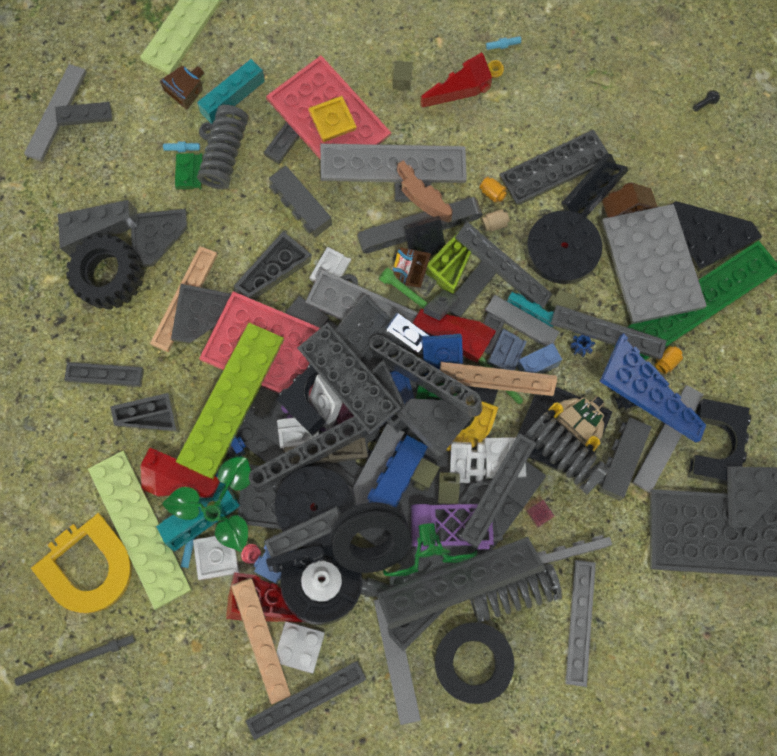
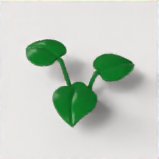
[162,457,251,552]
[383,523,477,577]

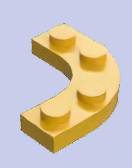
[446,401,498,451]

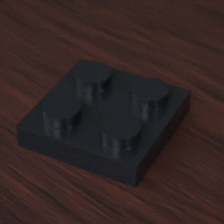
[403,216,445,255]

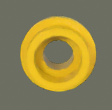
[488,60,504,78]

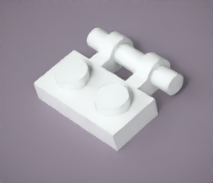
[450,442,487,483]

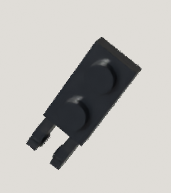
[266,546,325,573]

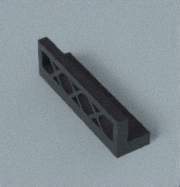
[561,153,629,217]

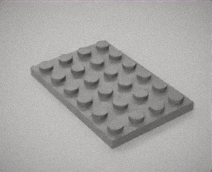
[601,204,706,324]

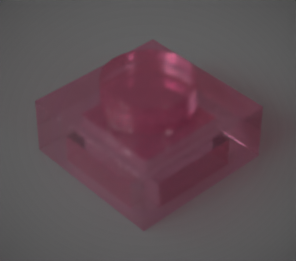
[526,500,555,528]

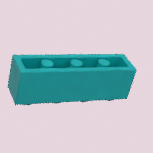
[197,59,265,124]
[156,482,240,552]

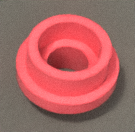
[241,544,261,564]

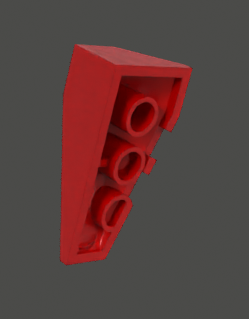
[421,52,492,108]
[413,309,496,363]
[140,448,220,498]
[226,572,304,622]

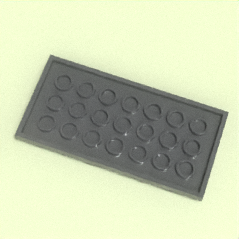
[650,489,777,577]

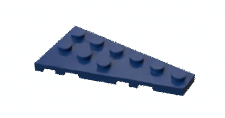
[600,333,706,443]

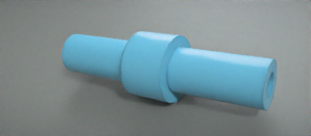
[486,36,521,50]
[163,141,200,152]

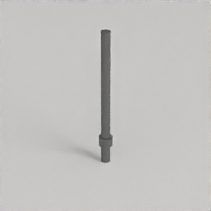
[14,634,136,686]

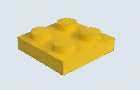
[309,96,357,142]

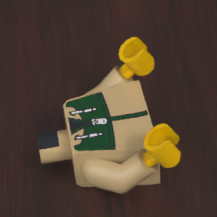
[548,396,605,451]

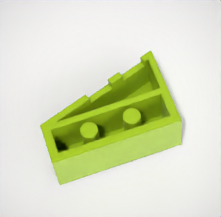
[425,233,472,294]

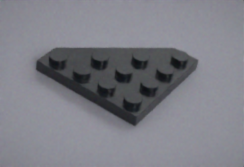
[669,201,762,272]

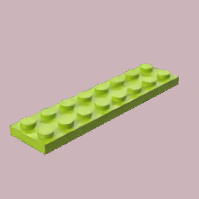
[176,323,284,479]

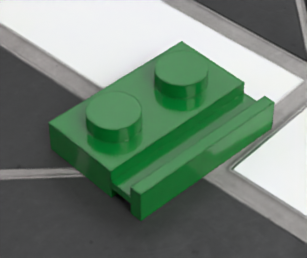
[175,153,203,190]

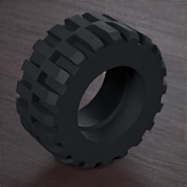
[66,234,144,310]

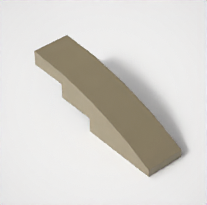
[283,438,368,466]

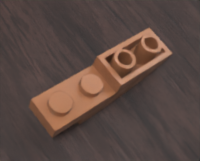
[397,160,453,223]

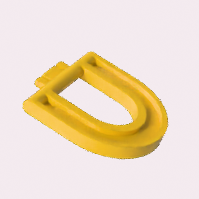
[31,512,132,613]

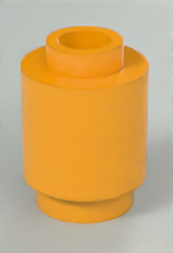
[479,177,507,203]
[654,346,683,374]

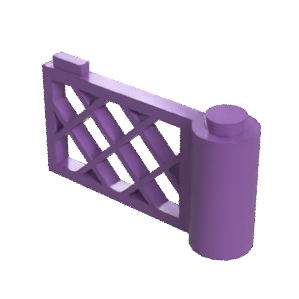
[411,504,494,551]

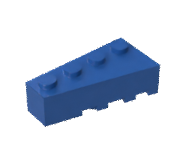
[367,436,428,508]

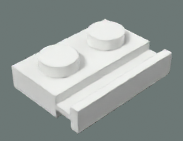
[309,247,351,282]
[277,418,319,448]

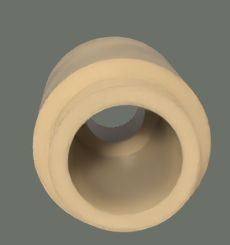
[481,209,510,232]

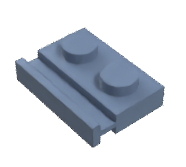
[486,329,527,370]

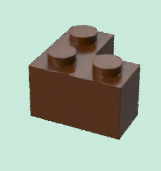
[602,182,658,218]

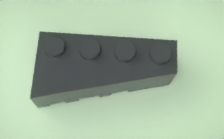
[58,200,138,256]
[234,231,312,300]

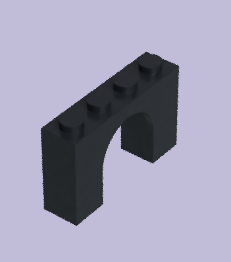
[276,363,327,436]
[688,399,751,485]

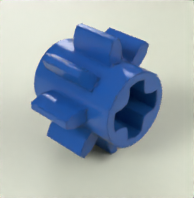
[570,334,595,357]

